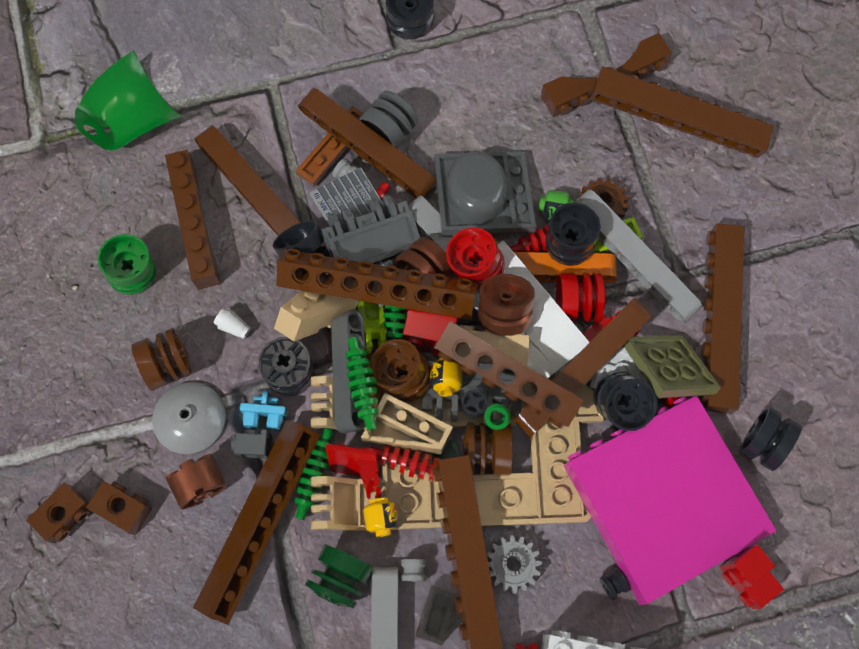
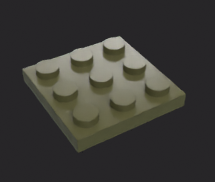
[623,335,721,398]

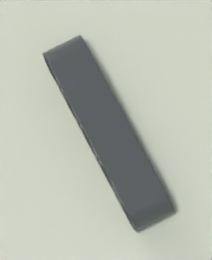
[331,310,366,434]

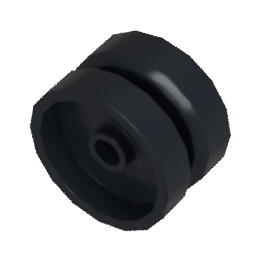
[386,0,434,40]
[740,406,802,472]

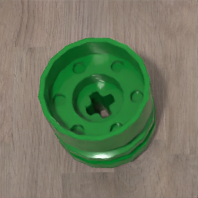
[97,234,157,295]

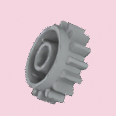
[487,535,542,594]

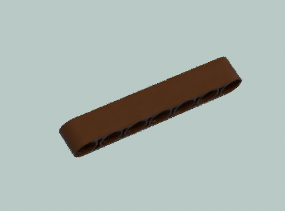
[298,88,436,198]
[194,125,301,236]
[513,297,653,438]

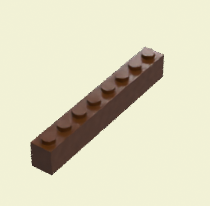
[589,66,774,158]
[699,223,745,414]
[193,420,320,625]
[432,455,503,649]

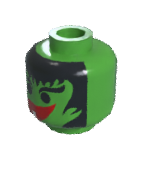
[538,190,573,220]

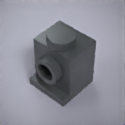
[231,430,270,459]

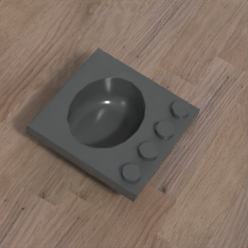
[434,151,536,235]

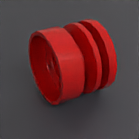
[446,227,505,290]
[556,272,606,322]

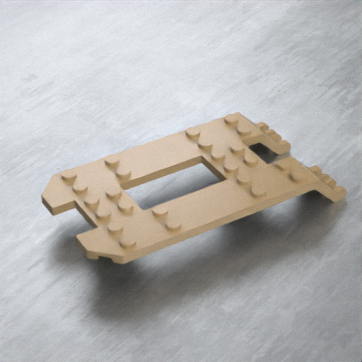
[311,374,604,531]

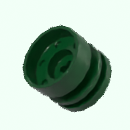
[305,544,374,609]

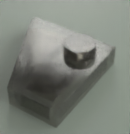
[415,585,462,645]

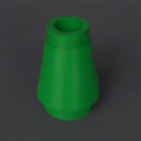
[484,404,510,430]

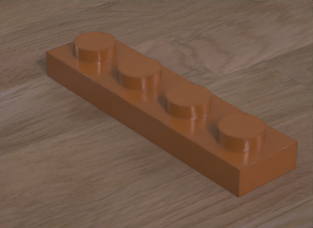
[296,106,363,187]

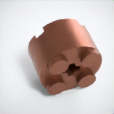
[165,454,227,510]

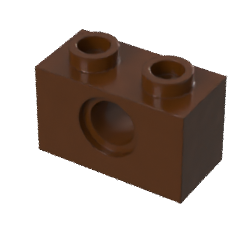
[86,481,152,535]
[26,482,89,544]

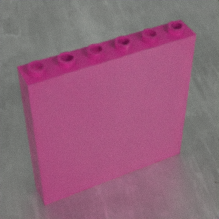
[564,396,776,605]

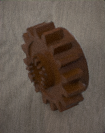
[578,177,629,220]

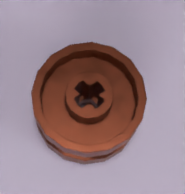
[393,237,454,292]
[478,274,535,336]

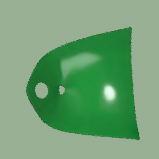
[75,51,184,151]

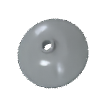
[152,382,226,455]

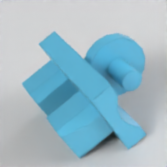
[240,390,288,431]

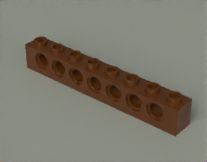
[276,249,477,320]

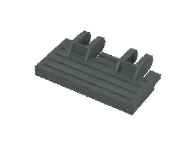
[321,194,420,263]
[422,361,522,422]

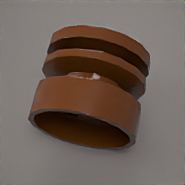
[131,328,192,391]
[370,339,431,402]
[463,422,512,476]

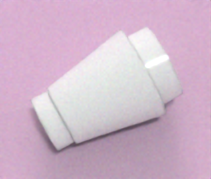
[214,308,251,339]

